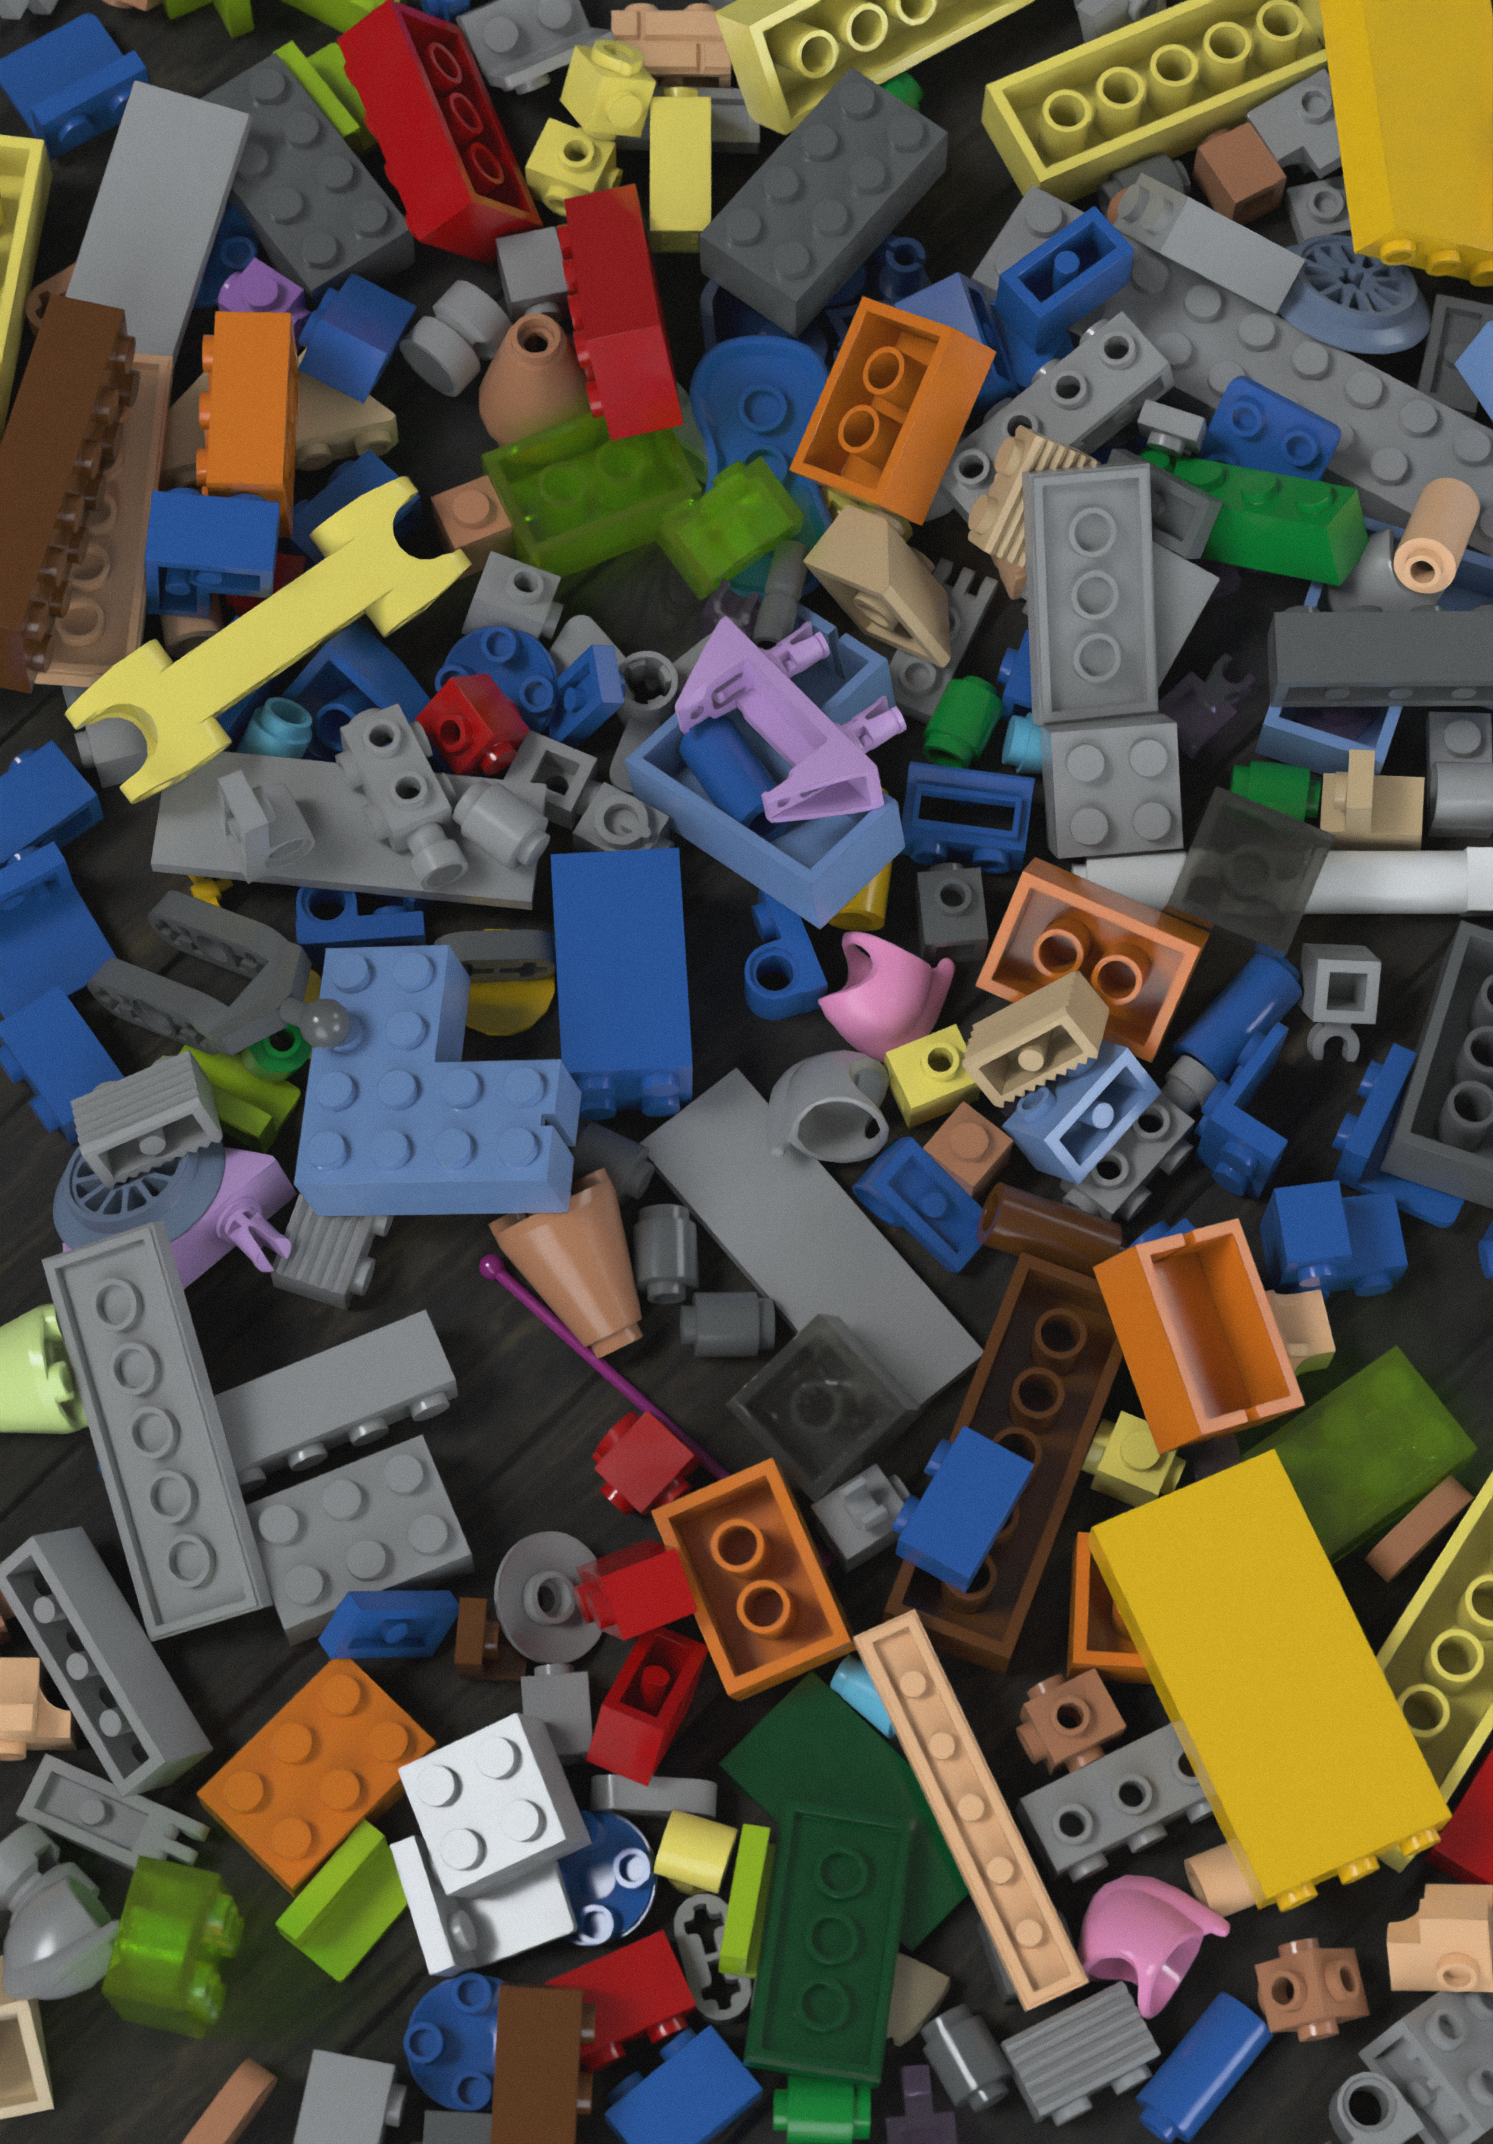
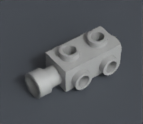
[335,703,468,890]
[1060,1055,1219,1223]

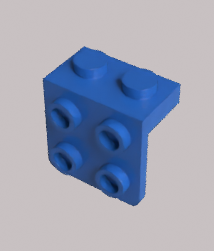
[0,14,150,161]
[1194,376,1342,481]
[0,841,116,1019]
[1194,1022,1289,1201]
[1332,1043,1465,1228]

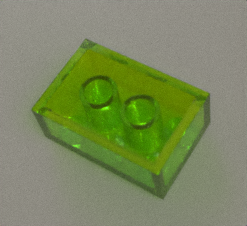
[481,412,702,578]
[1238,1345,1478,1565]
[102,1855,244,2039]

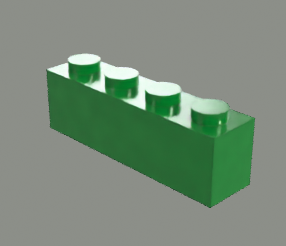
[1137,448,1369,586]

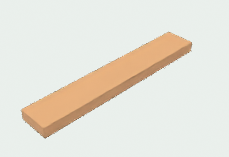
[853,1609,1089,2012]

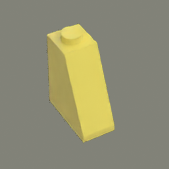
[650,87,711,253]

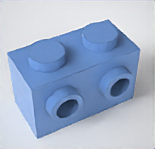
[1002,1040,1162,1184]

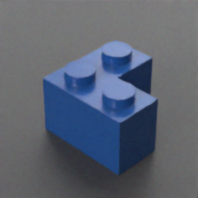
[145,488,280,619]
[1259,1180,1408,1300]

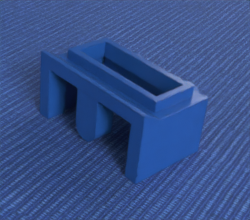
[899,762,1035,874]

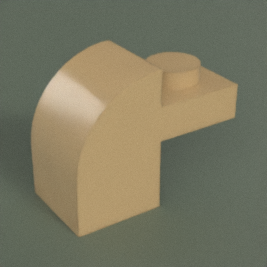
[1320,749,1425,851]

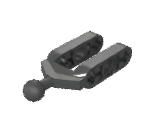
[87,890,351,1056]

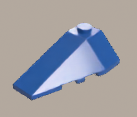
[281,620,489,778]

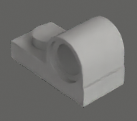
[1426,712,1493,838]
[217,769,316,883]
[1324,2072,1425,2144]

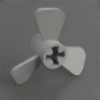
[549,615,712,796]

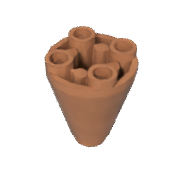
[479,313,596,458]
[488,1168,644,1359]

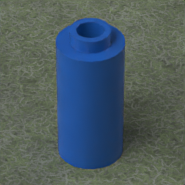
[679,716,792,843]
[1172,954,1303,1083]
[1136,1992,1273,2144]

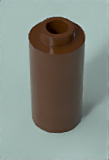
[977,1182,1128,1279]

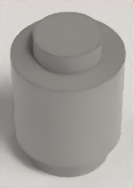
[452,779,550,870]

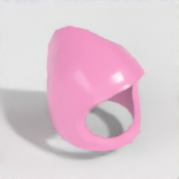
[818,931,955,1062]
[1077,1875,1231,2019]

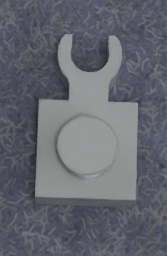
[1137,399,1207,457]

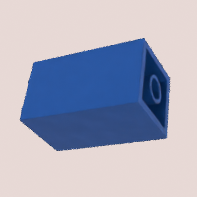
[551,848,693,1120]

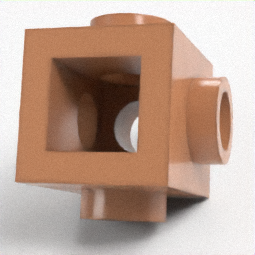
[1016,1668,1127,1775]
[1255,1938,1370,2042]

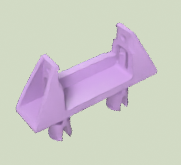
[674,616,906,823]
[62,1147,297,1290]

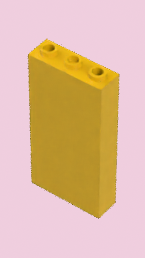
[1319,0,1493,287]
[1087,1449,1452,1912]

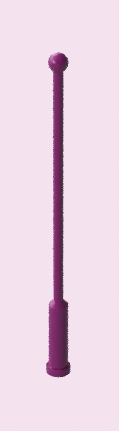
[479,1254,838,1572]

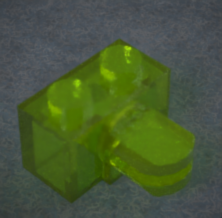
[657,456,805,601]

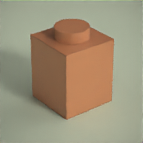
[1192,122,1287,226]
[431,475,514,580]
[923,1101,1014,1201]

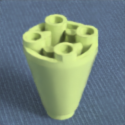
[0,1303,88,1434]

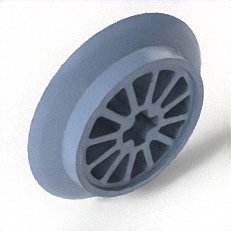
[1278,235,1431,354]
[53,1140,225,1249]

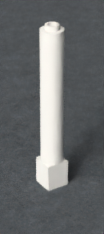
[1071,847,1493,916]

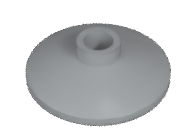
[494,1531,603,1664]

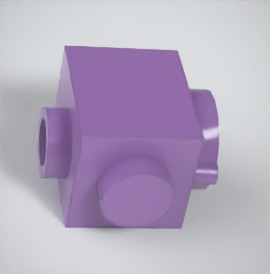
[218,258,312,351]

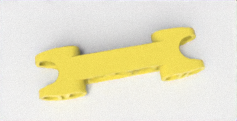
[64,476,472,804]

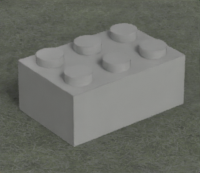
[245,1435,475,1646]

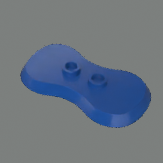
[689,335,833,602]

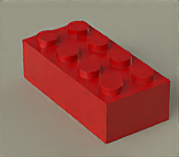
[337,0,543,265]
[557,184,684,441]

